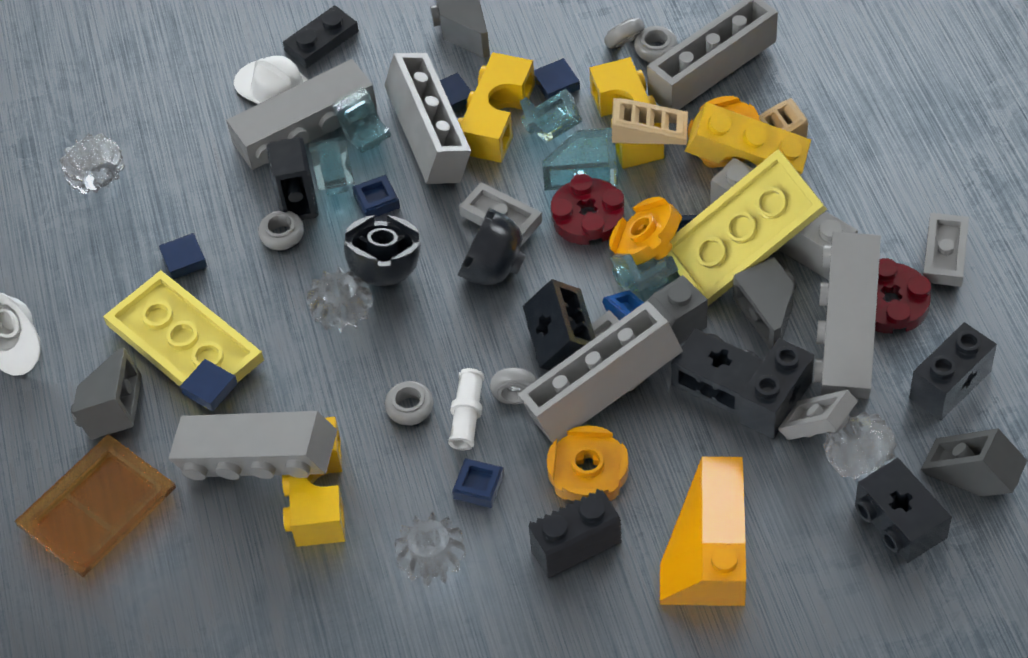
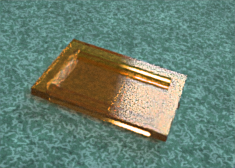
[15,434,176,577]

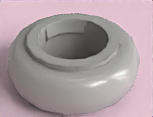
[604,18,645,49]
[634,26,678,62]
[258,210,304,251]
[490,367,537,405]
[384,381,434,426]

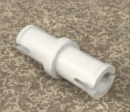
[448,368,484,450]

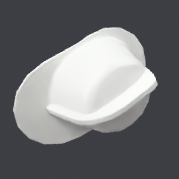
[234,56,308,104]
[0,293,41,376]

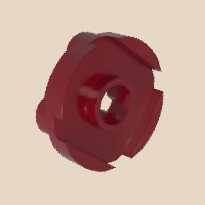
[551,174,625,245]
[875,258,931,334]

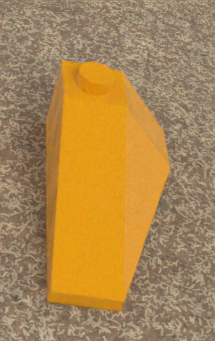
[660,456,746,606]

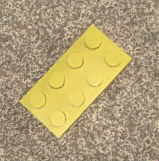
[666,149,827,306]
[103,270,264,409]

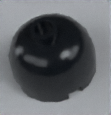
[457,207,526,285]
[344,215,421,287]

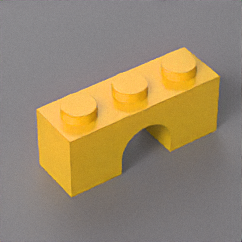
[458,52,535,163]
[589,57,664,169]
[685,102,811,175]
[282,417,346,547]

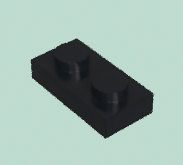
[283,5,359,69]

